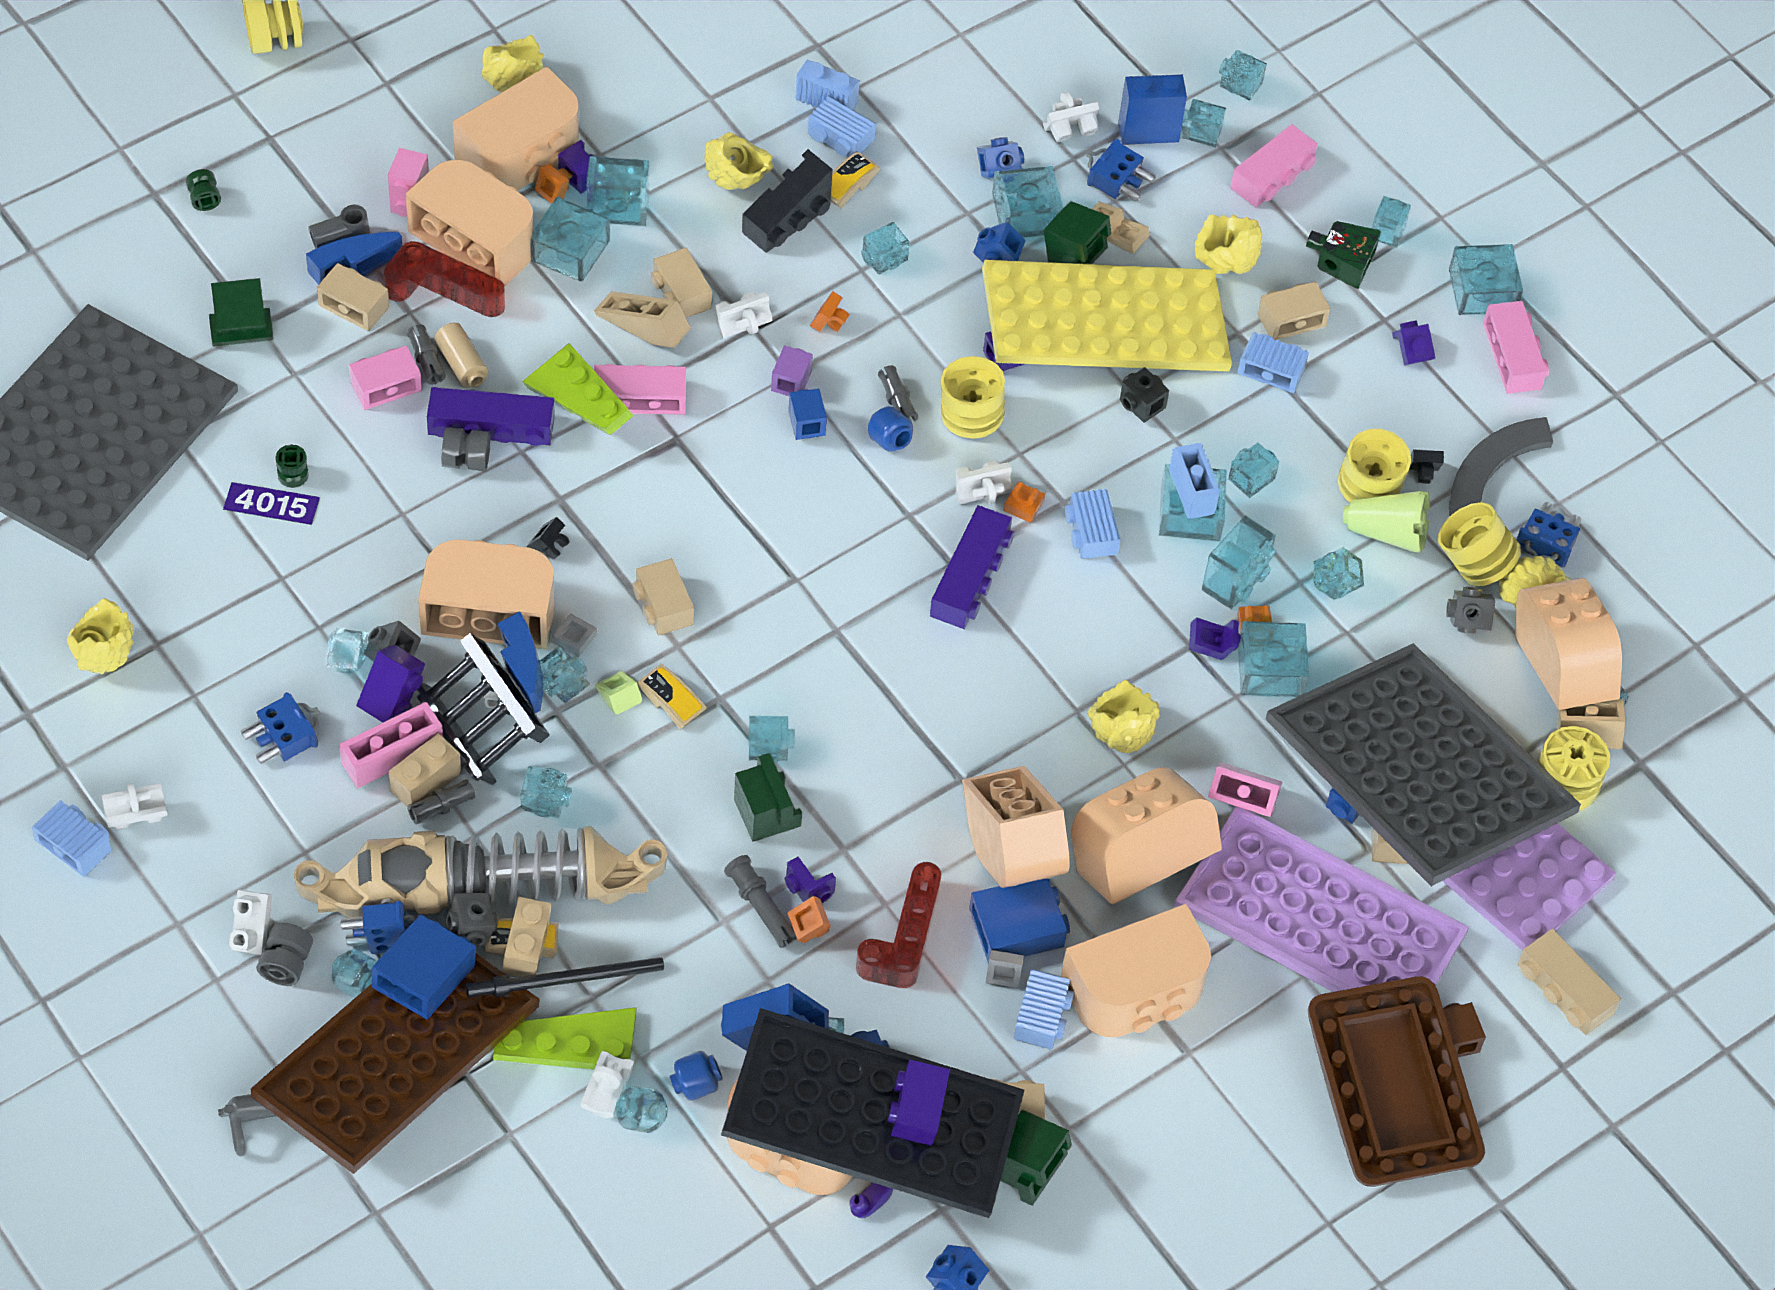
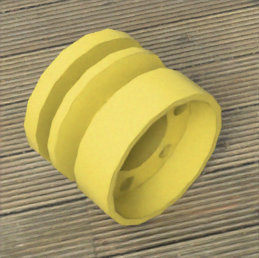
[242,0,304,55]
[941,356,1005,439]
[1337,429,1411,503]
[1438,502,1521,586]
[1538,726,1610,811]

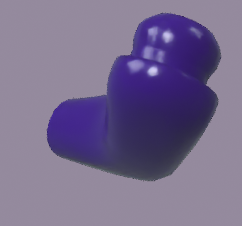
[849,1182,893,1218]

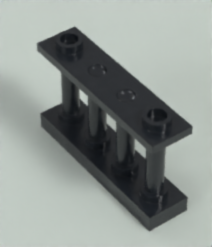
[417,633,550,785]

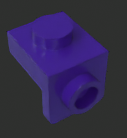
[1392,320,1436,366]
[1189,617,1241,660]
[784,856,836,903]

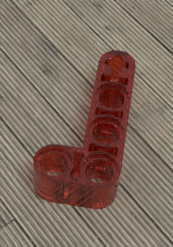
[384,241,505,317]
[856,862,941,988]

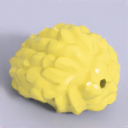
[481,35,544,93]
[704,132,773,190]
[1194,214,1263,274]
[1499,555,1570,608]
[67,598,134,674]
[1087,680,1160,753]

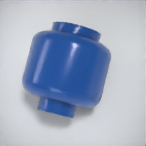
[868,406,913,452]
[670,1050,723,1101]

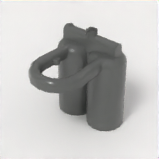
[218,1094,276,1156]

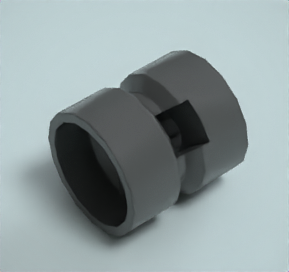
[441,427,491,471]
[256,923,313,986]

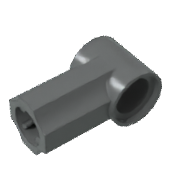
[308,204,370,249]

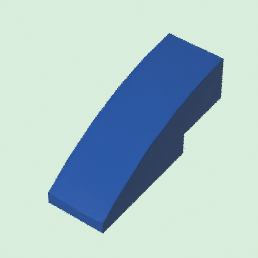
[306,232,403,285]
[497,612,543,713]

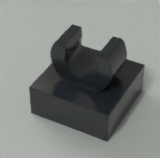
[1409,449,1444,484]
[526,517,570,559]

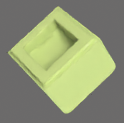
[595,671,642,714]

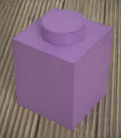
[771,345,813,396]

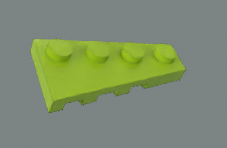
[522,343,634,435]
[493,1007,637,1070]

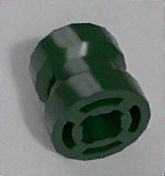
[186,169,221,211]
[275,444,309,488]

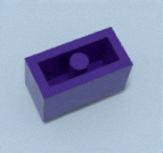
[356,645,426,723]
[888,1059,950,1146]

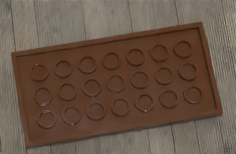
[251,953,540,1174]

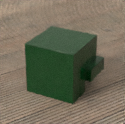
[1043,201,1112,264]
[209,278,274,347]
[734,753,802,842]
[1000,1109,1072,1206]

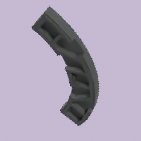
[1449,417,1553,516]

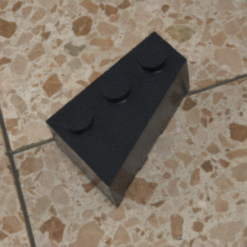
[742,149,833,253]

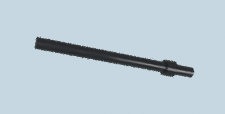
[465,957,664,998]

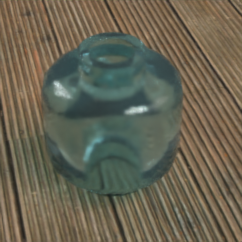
[331,949,377,998]
[615,1086,668,1133]

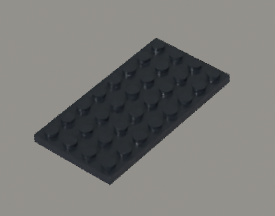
[721,1008,1025,1218]

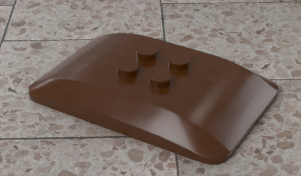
[1307,976,1485,1187]

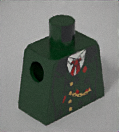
[1306,221,1381,289]

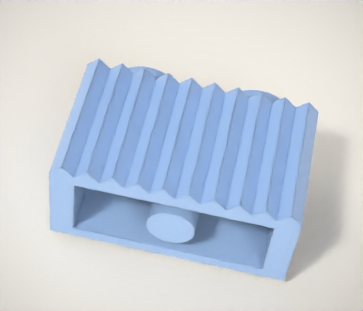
[795,59,860,110]
[808,96,877,157]
[1238,332,1309,393]
[1169,443,1221,519]
[1065,489,1120,559]
[32,800,111,877]
[1014,969,1074,1049]

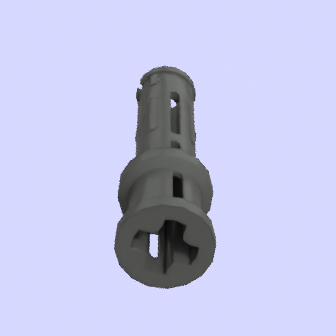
[724,855,797,948]

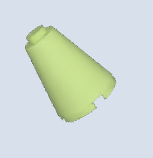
[1343,491,1430,553]

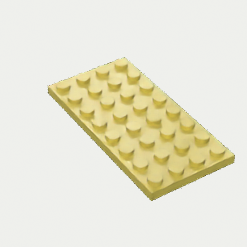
[982,260,1232,371]

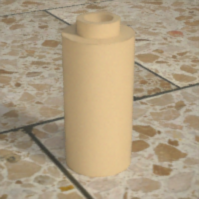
[434,322,489,388]

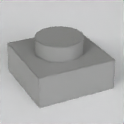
[552,613,597,657]
[986,950,1024,988]

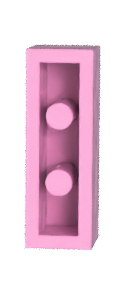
[1230,124,1318,208]
[1483,301,1549,394]
[594,364,686,415]
[339,702,443,789]

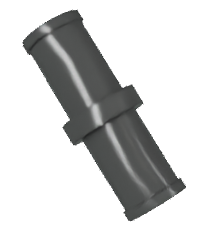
[407,324,446,385]
[878,365,918,422]
[407,779,475,825]

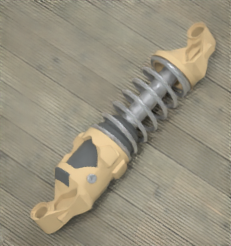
[294,826,667,918]

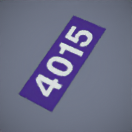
[223,482,320,525]

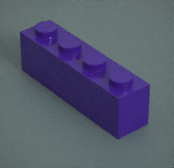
[426,387,555,446]
[929,505,1015,630]

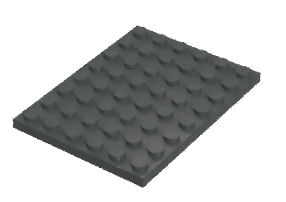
[0,304,238,561]
[1265,643,1581,886]

